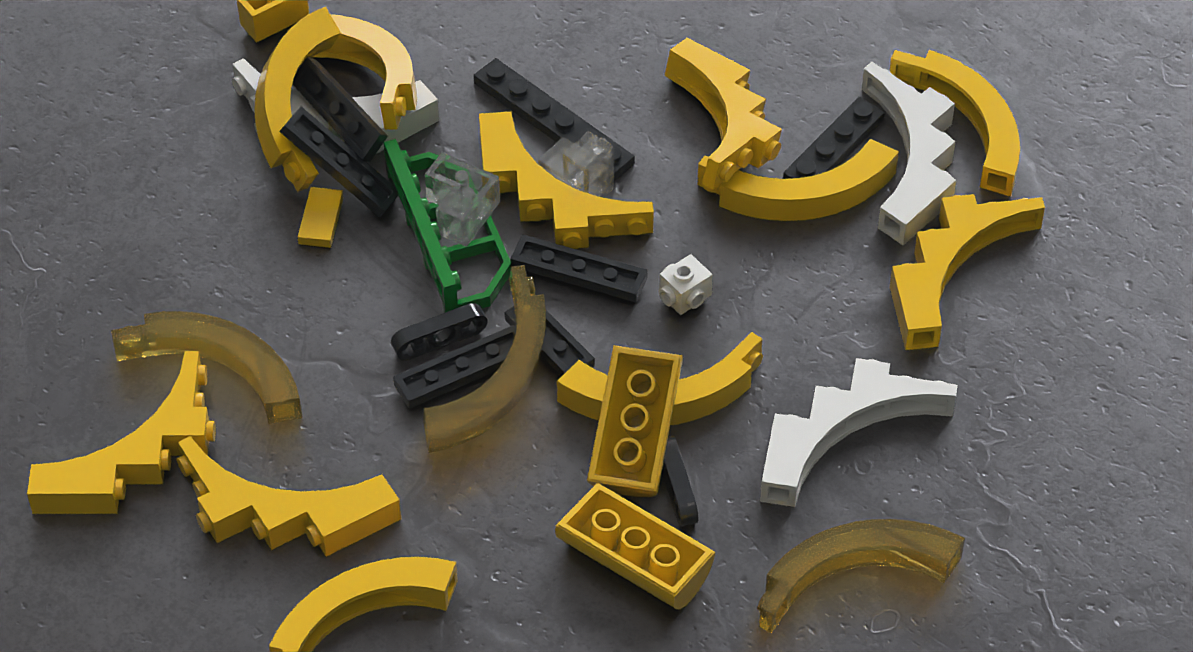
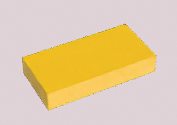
[298,187,344,248]

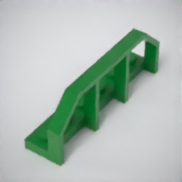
[384,139,512,313]

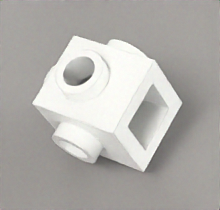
[659,254,713,315]

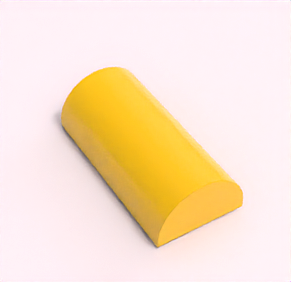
[587,345,683,497]
[555,483,715,609]

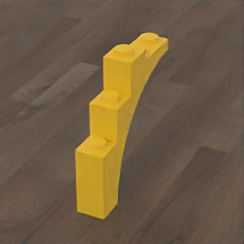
[664,38,782,190]
[479,112,654,249]
[890,194,1045,350]
[27,351,216,514]
[177,436,401,557]

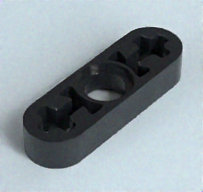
[391,303,488,360]
[662,435,699,527]

